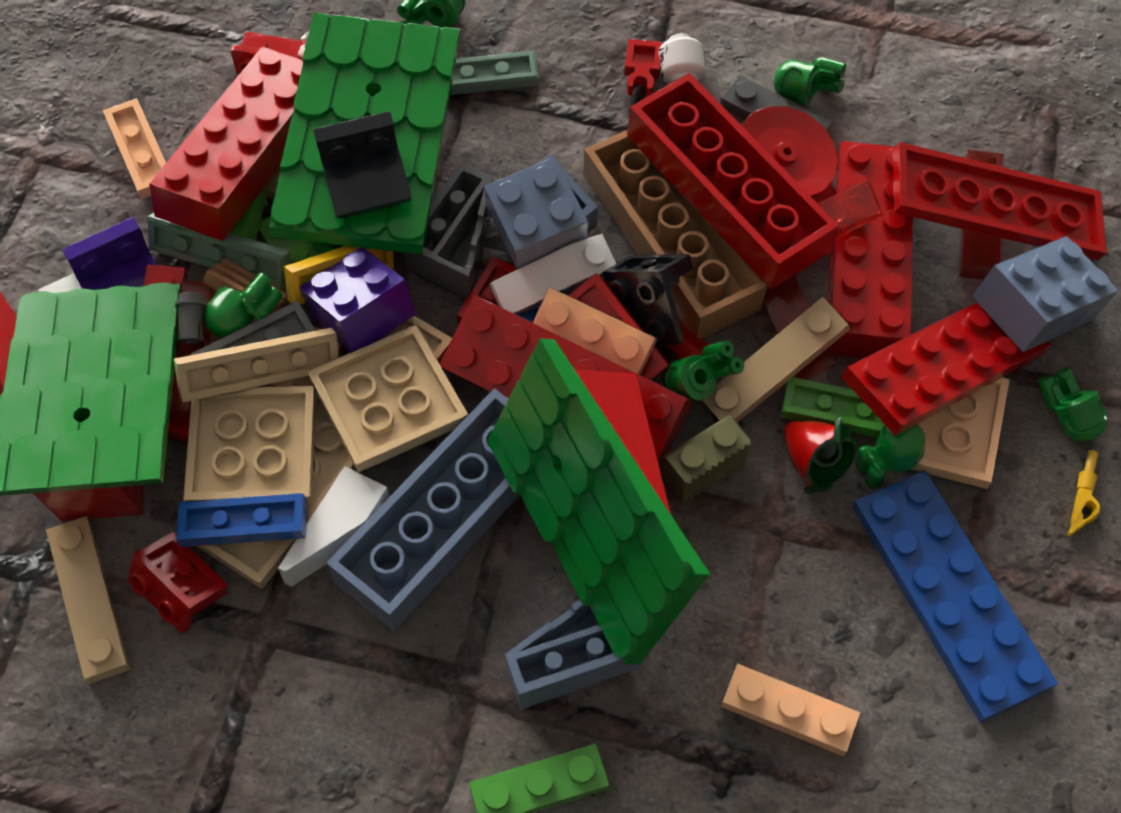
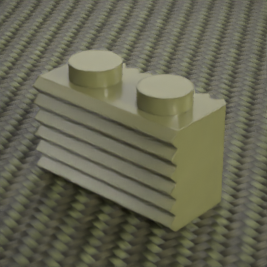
[661,415,751,504]

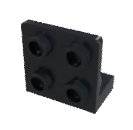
[313,111,412,219]
[602,254,694,346]

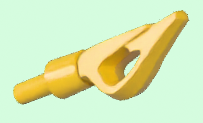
[1067,450,1100,536]

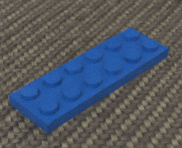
[852,470,1058,723]

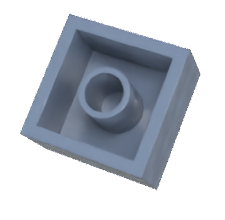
[484,157,588,270]

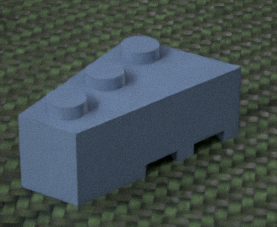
[505,599,643,710]

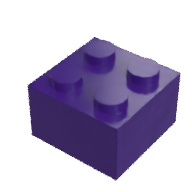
[299,248,417,353]

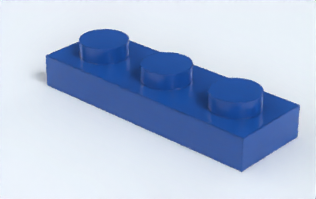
[176,493,307,547]

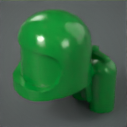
[397,0,466,28]
[773,57,846,106]
[203,273,283,339]
[662,341,744,402]
[1038,367,1108,442]
[855,424,925,489]

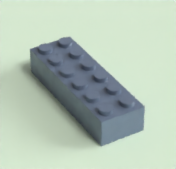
[326,388,520,632]

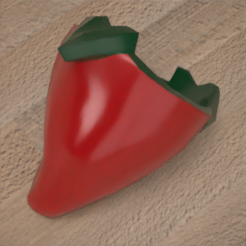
[784,417,857,494]

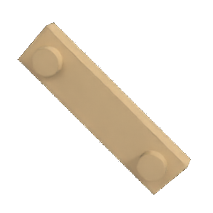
[702,297,850,423]
[174,328,339,402]
[46,516,130,684]

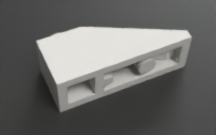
[489,234,616,315]
[278,466,389,587]

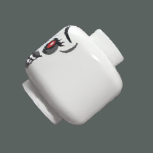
[658,33,706,84]

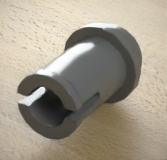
[174,292,207,344]

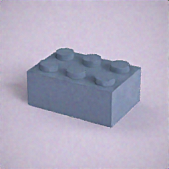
[972,236,1119,352]

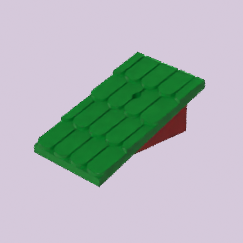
[269,12,460,255]
[0,283,183,521]
[487,338,711,665]

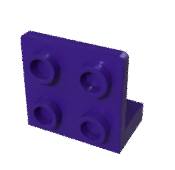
[62,217,157,290]

